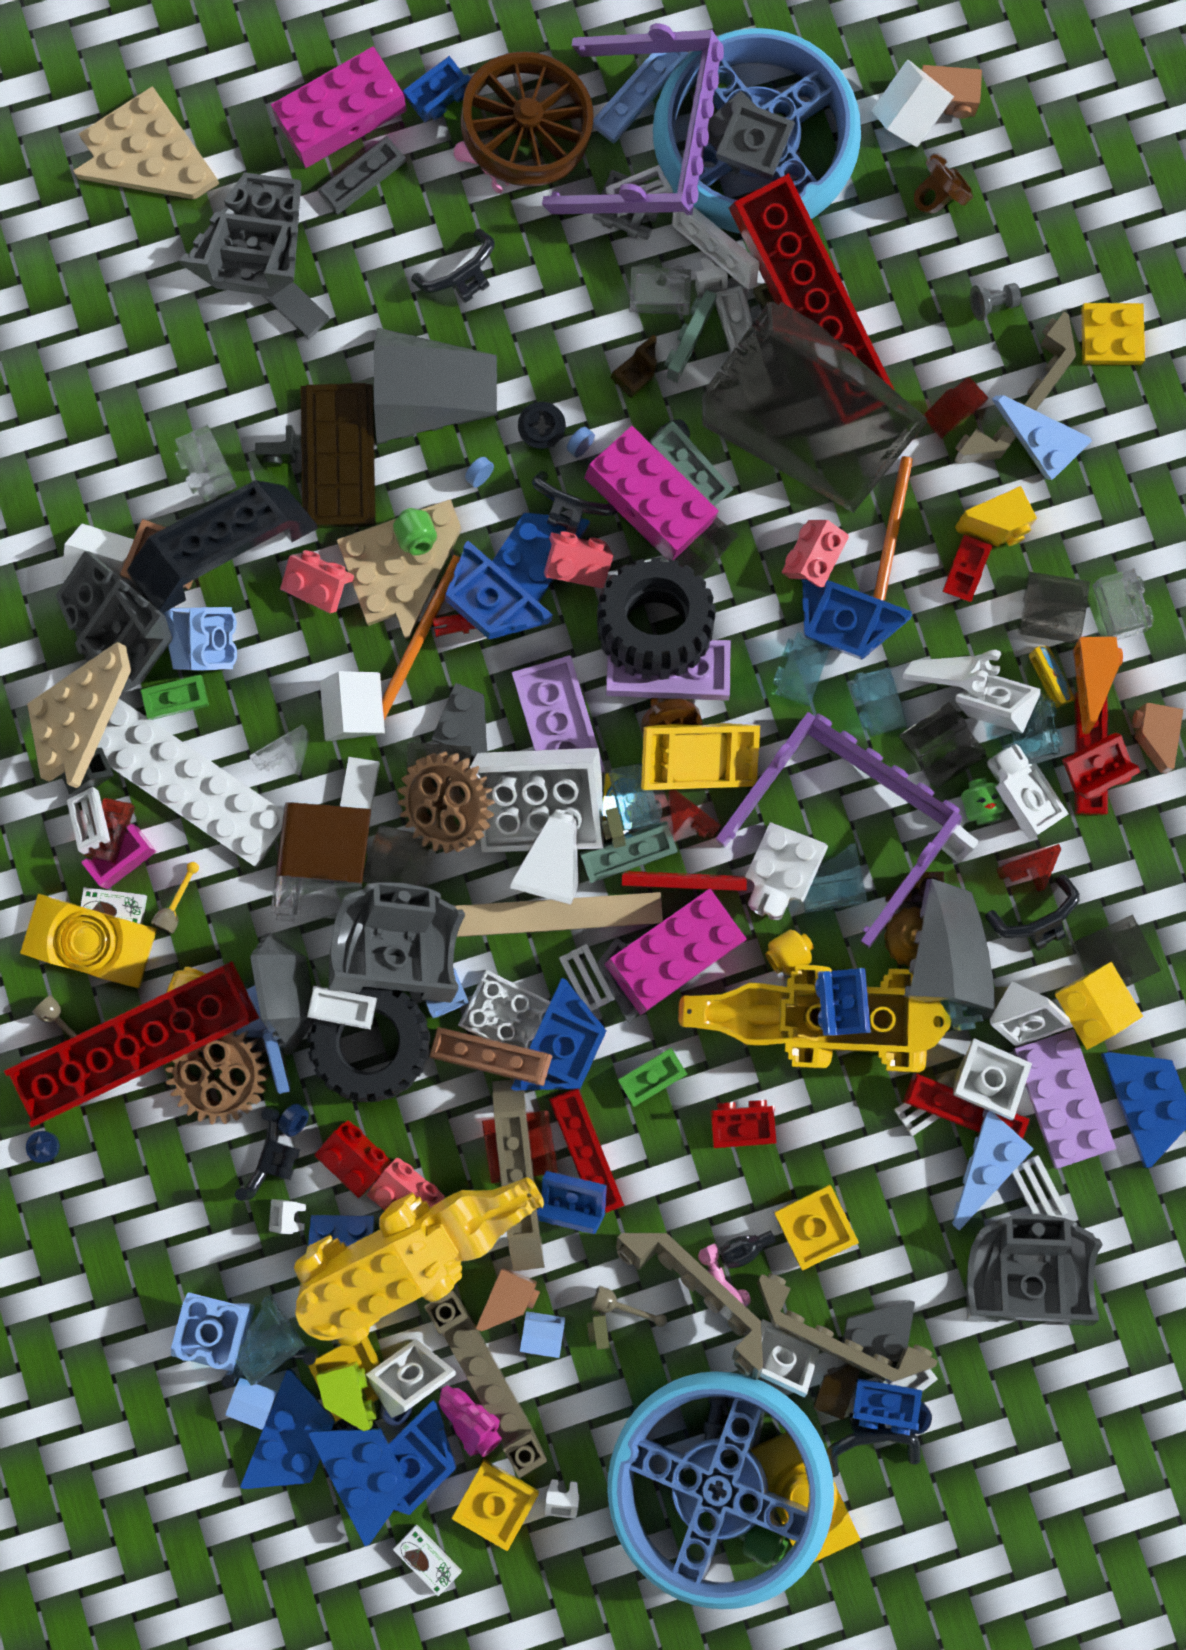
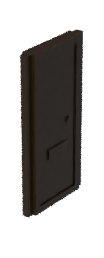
[301,383,376,528]

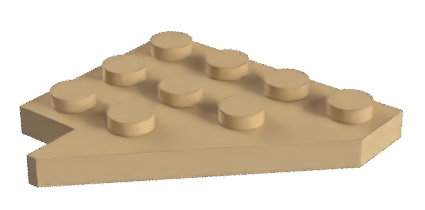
[73,86,219,200]
[337,499,462,639]
[27,642,131,788]

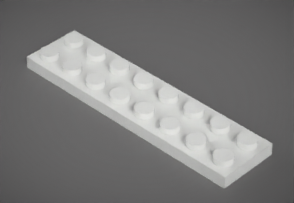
[97,699,284,868]

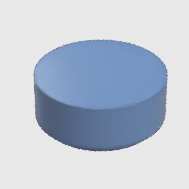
[567,427,595,458]
[465,457,494,488]

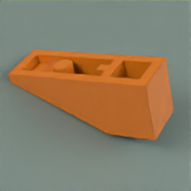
[1073,637,1123,734]

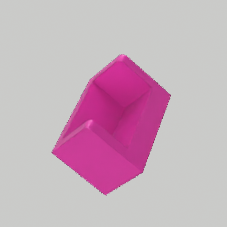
[81,824,157,889]

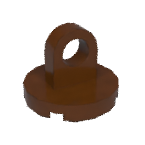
[914,153,973,214]
[640,698,703,735]

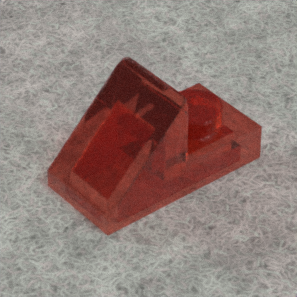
[922,376,989,439]
[667,789,721,838]
[996,844,1062,892]

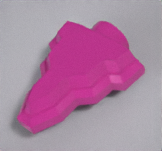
[439,1385,503,1457]

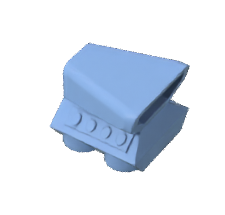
[162,607,237,670]
[171,1292,255,1372]

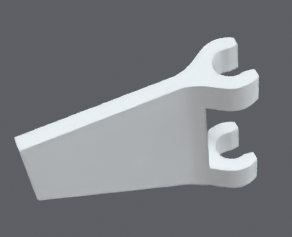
[903,650,1001,697]

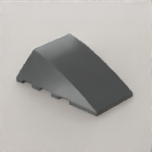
[179,172,301,297]
[374,328,497,445]
[56,551,172,694]
[904,879,995,1019]
[250,933,312,1055]

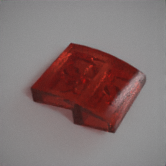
[482,1110,558,1184]

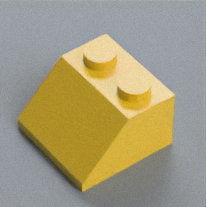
[955,486,1037,547]
[1055,961,1143,1050]

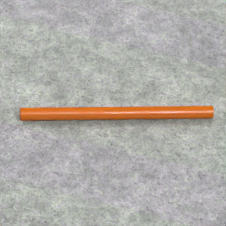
[873,456,913,601]
[382,555,460,720]

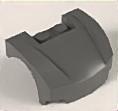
[329,882,465,1003]
[966,1214,1103,1326]

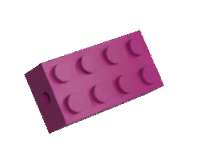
[271,46,407,169]
[584,426,719,561]
[604,889,746,1015]

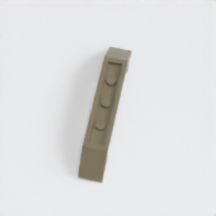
[954,312,1076,464]
[492,1079,545,1271]
[616,1233,763,1380]
[757,1273,938,1384]
[424,1290,547,1478]

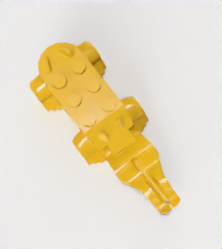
[678,965,951,1073]
[294,1177,544,1346]

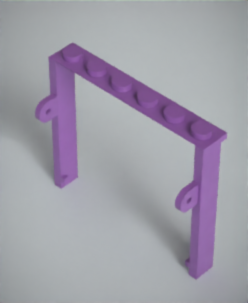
[542,23,724,215]
[716,712,962,949]

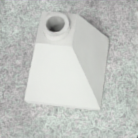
[510,809,579,905]

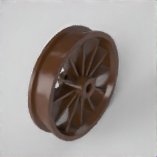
[461,52,594,187]

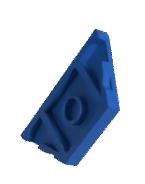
[492,513,590,602]
[445,541,553,639]
[802,579,912,660]
[511,978,607,1091]
[1101,1052,1186,1168]
[240,1368,335,1489]
[388,1399,456,1515]
[308,1428,410,1547]

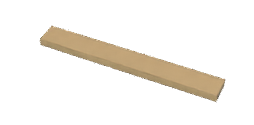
[455,892,663,937]

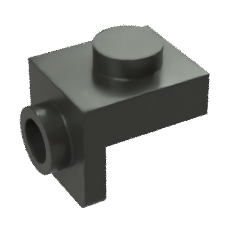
[255,425,301,467]

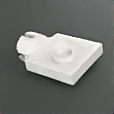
[987,744,1069,840]
[745,822,828,920]

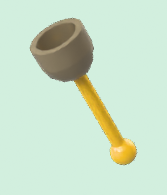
[151,862,199,934]

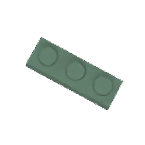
[664,289,717,383]
[650,421,733,506]
[579,821,678,883]

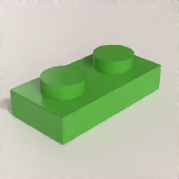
[140,675,209,720]
[618,1048,688,1107]

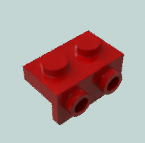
[1062,732,1140,799]
[710,1100,777,1148]
[314,1120,392,1198]

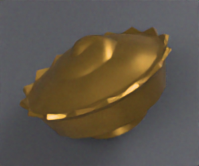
[884,906,924,967]

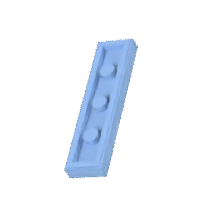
[593,52,689,144]

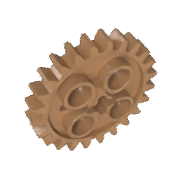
[398,751,495,853]
[166,1030,269,1125]

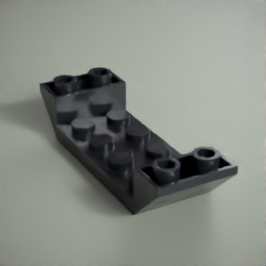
[127,480,318,613]

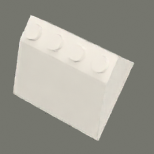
[470,748,604,852]

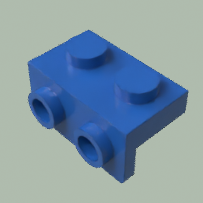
[403,56,471,123]
[815,968,871,1036]
[537,1171,607,1234]
[308,1215,375,1246]
[852,1378,922,1435]

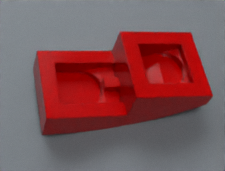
[942,535,993,602]

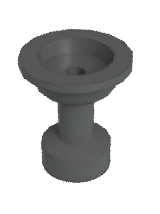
[970,283,1021,321]

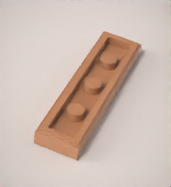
[429,1027,552,1086]

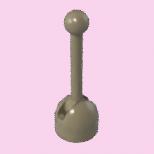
[32,995,77,1038]
[591,1285,667,1327]

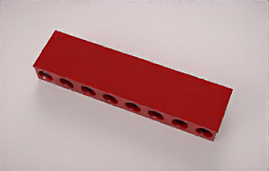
[4,961,260,1128]

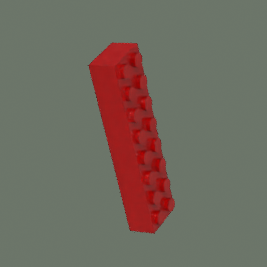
[728,173,898,428]

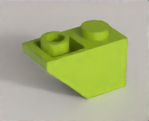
[316,1361,376,1431]

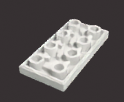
[458,970,551,1049]

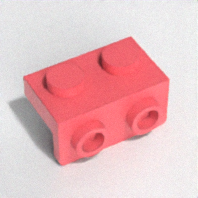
[781,520,849,587]
[544,531,614,589]
[280,550,354,613]
[366,1158,445,1210]

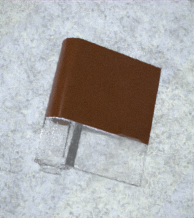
[271,802,371,922]

